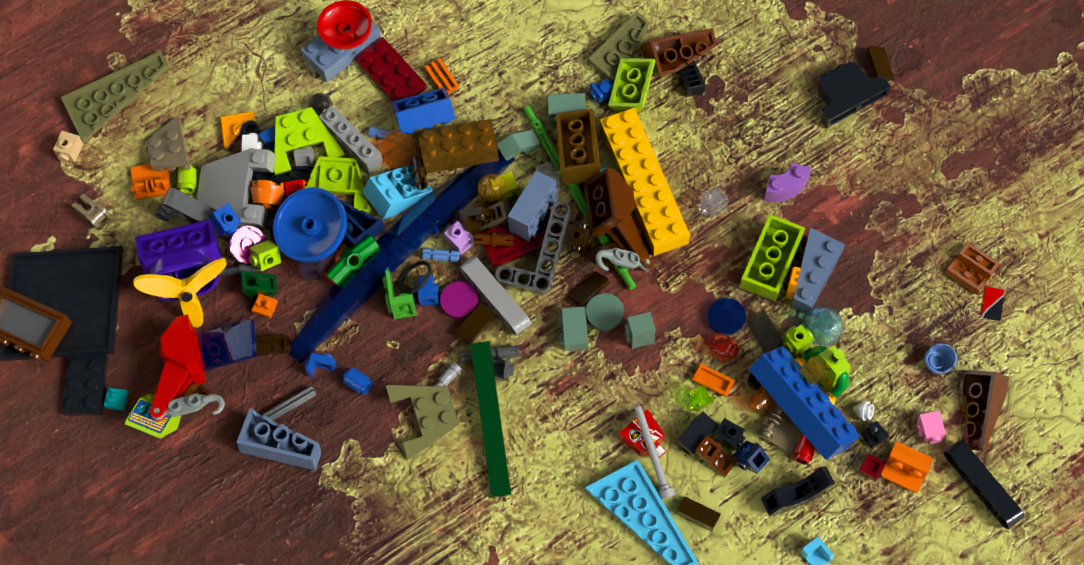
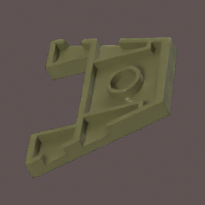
[386,385,459,460]

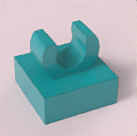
[104,387,129,411]

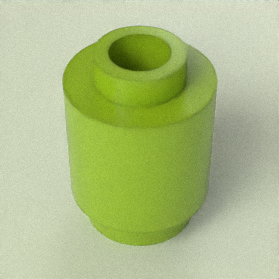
[177,165,197,194]

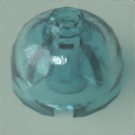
[804,306,843,346]

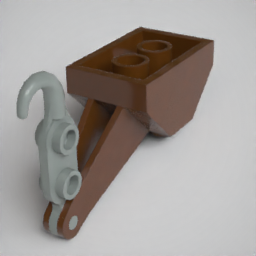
[584,168,653,272]

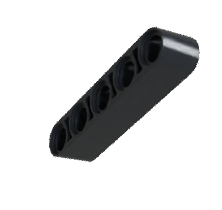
[943,440,1024,529]

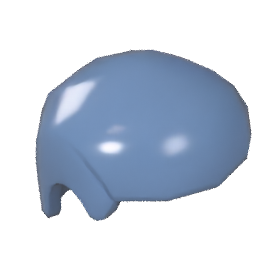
[924,343,957,374]

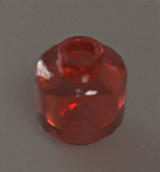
[708,334,739,362]

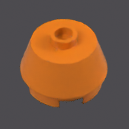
[250,180,286,209]

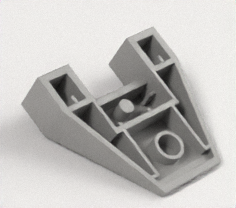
[197,148,276,228]

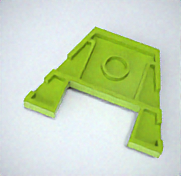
[274,107,345,175]
[305,156,371,214]

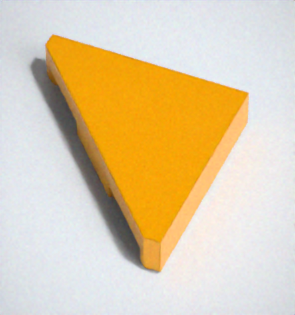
[220,111,255,149]

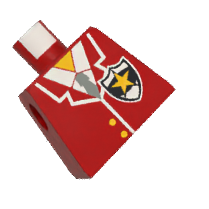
[619,409,667,459]

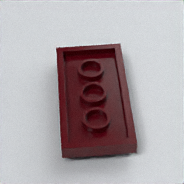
[354,36,428,102]
[479,209,560,268]

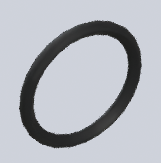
[398,261,432,294]

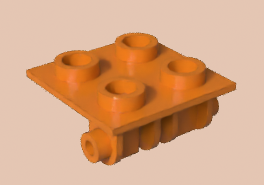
[130,163,171,201]

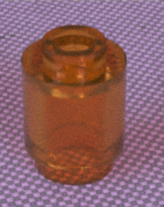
[748,386,775,414]

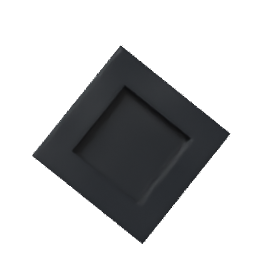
[860,421,889,449]

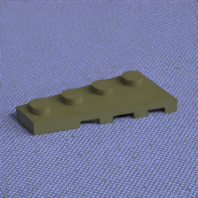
[588,11,650,84]

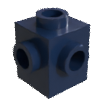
[733,440,770,474]

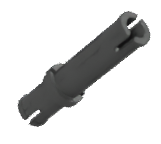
[461,345,520,363]

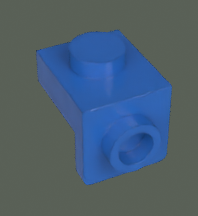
[305,353,337,377]

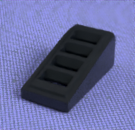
[679,60,705,97]

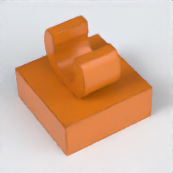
[252,294,278,319]

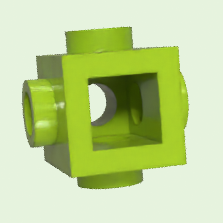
[783,325,813,358]

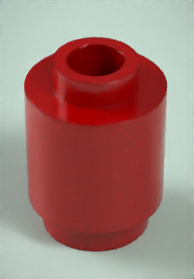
[794,435,817,465]

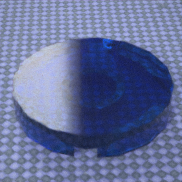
[708,298,746,336]

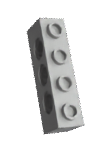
[318,105,383,174]

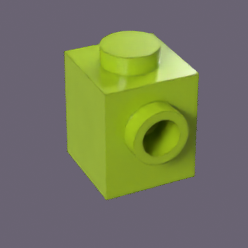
[249,240,281,271]

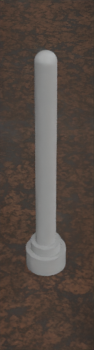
[634,405,675,499]

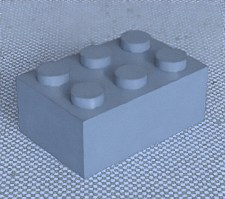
[508,170,558,242]

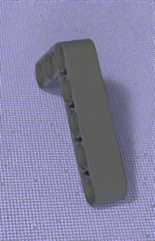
[153,188,246,242]
[496,201,570,294]

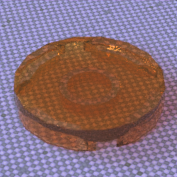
[380,131,417,168]

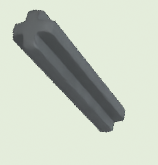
[262,386,316,421]

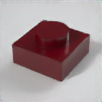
[858,453,886,482]

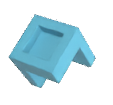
[801,536,834,565]

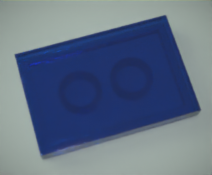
[201,319,256,371]

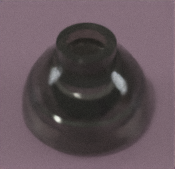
[307,93,333,116]

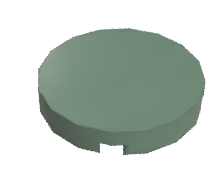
[586,293,624,331]

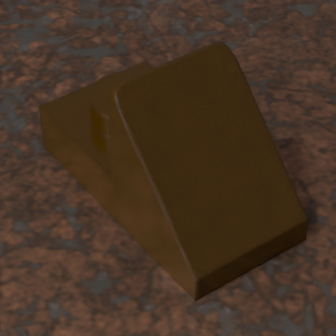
[454,207,495,233]

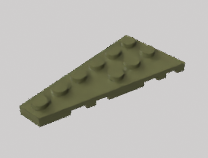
[61,51,169,143]

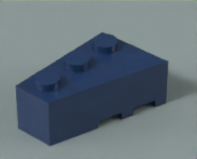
[339,199,385,248]

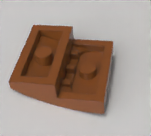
[945,243,1000,295]

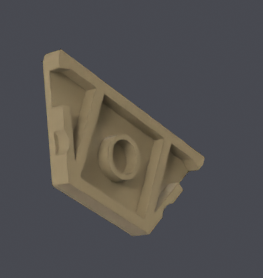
[147,116,191,171]

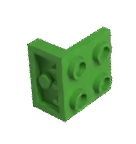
[383,270,417,319]

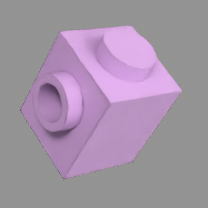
[444,221,474,255]

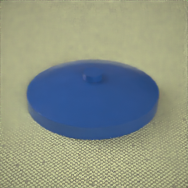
[273,187,347,263]

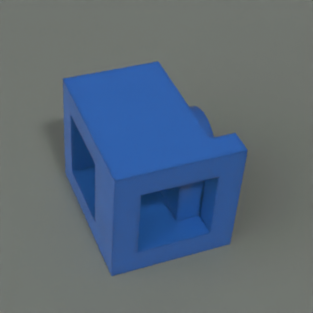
[418,275,439,306]

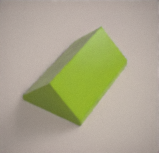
[608,58,655,113]

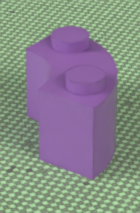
[764,163,812,202]

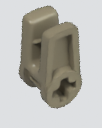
[71,194,110,229]

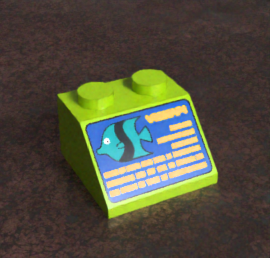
[125,394,181,438]

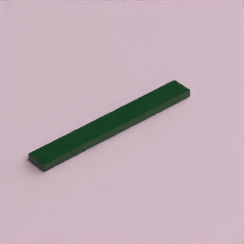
[470,341,512,498]

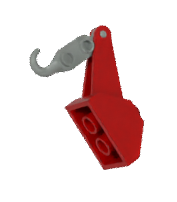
[150,314,225,421]

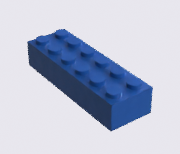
[749,346,860,460]

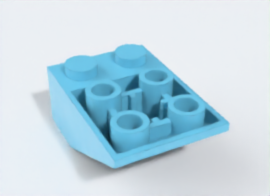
[362,164,433,219]

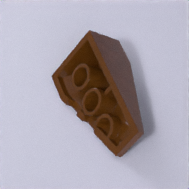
[641,28,717,77]
[959,370,1009,451]

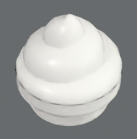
[853,401,874,421]

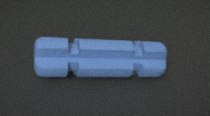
[368,126,404,145]
[422,248,460,262]

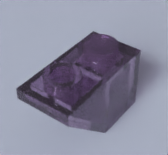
[298,249,340,281]

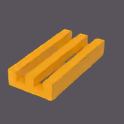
[785,267,801,300]

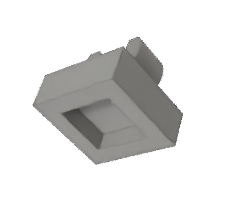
[294,147,315,167]

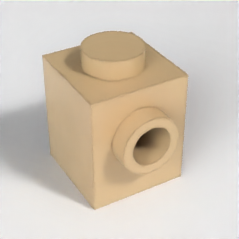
[53,131,83,163]

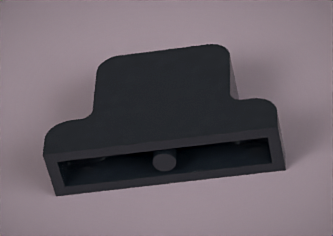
[817,62,891,128]

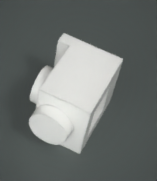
[241,133,263,152]

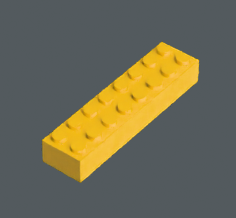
[600,108,690,256]

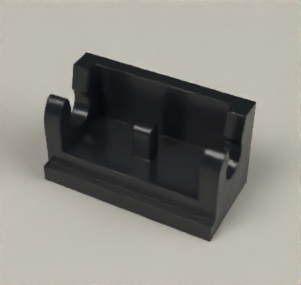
[674,411,719,455]

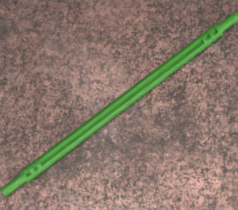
[523,106,636,290]

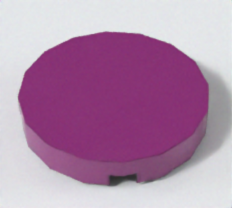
[440,281,478,319]

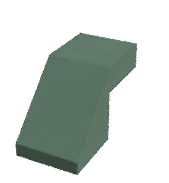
[497,130,542,161]

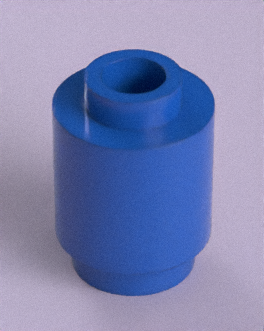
[342,367,373,395]

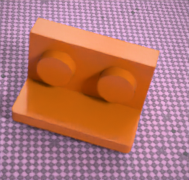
[881,442,933,493]

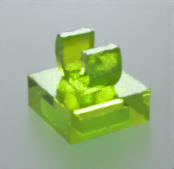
[691,386,714,412]

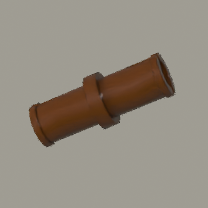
[475,232,513,247]

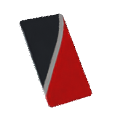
[981,286,1004,321]

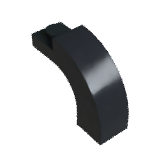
[761,466,835,516]

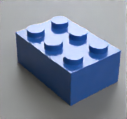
[392,87,455,134]

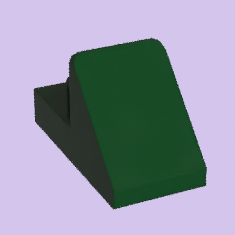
[240,271,277,299]

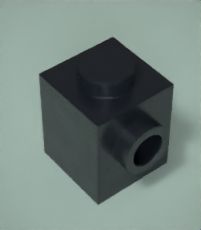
[713,418,746,451]

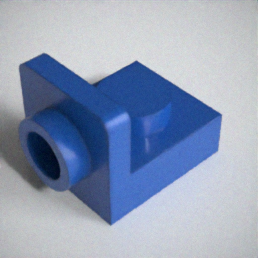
[589,78,614,105]

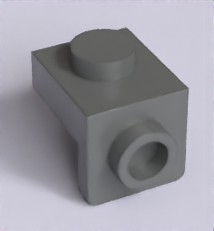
[493,358,514,382]

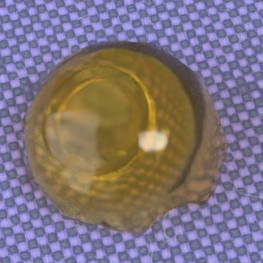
[478,174,507,203]

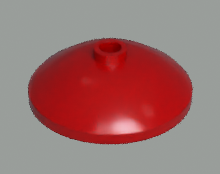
[317,0,372,50]

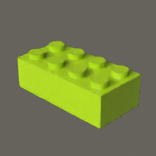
[740,214,805,302]

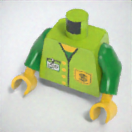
[794,346,851,405]

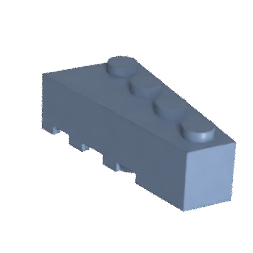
[791,227,845,316]
[237,408,321,471]

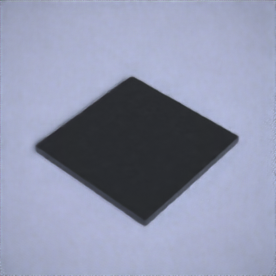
[0,246,123,361]

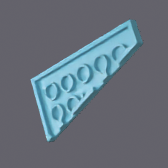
[585,460,699,565]

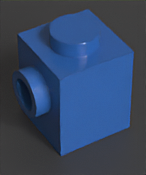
[209,203,241,236]

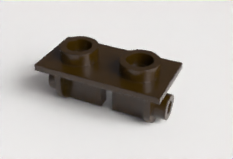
[250,334,292,356]

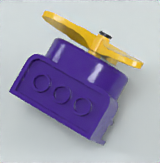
[133,220,226,328]

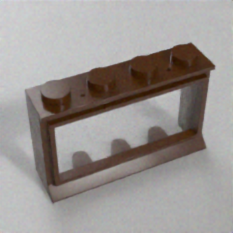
[0,286,72,362]

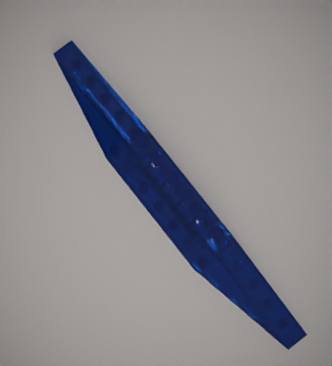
[288,149,515,364]

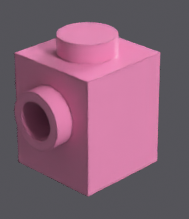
[916,411,946,444]

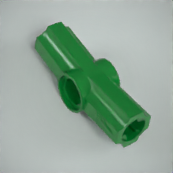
[326,235,380,286]

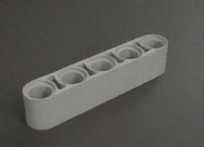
[459,256,532,336]

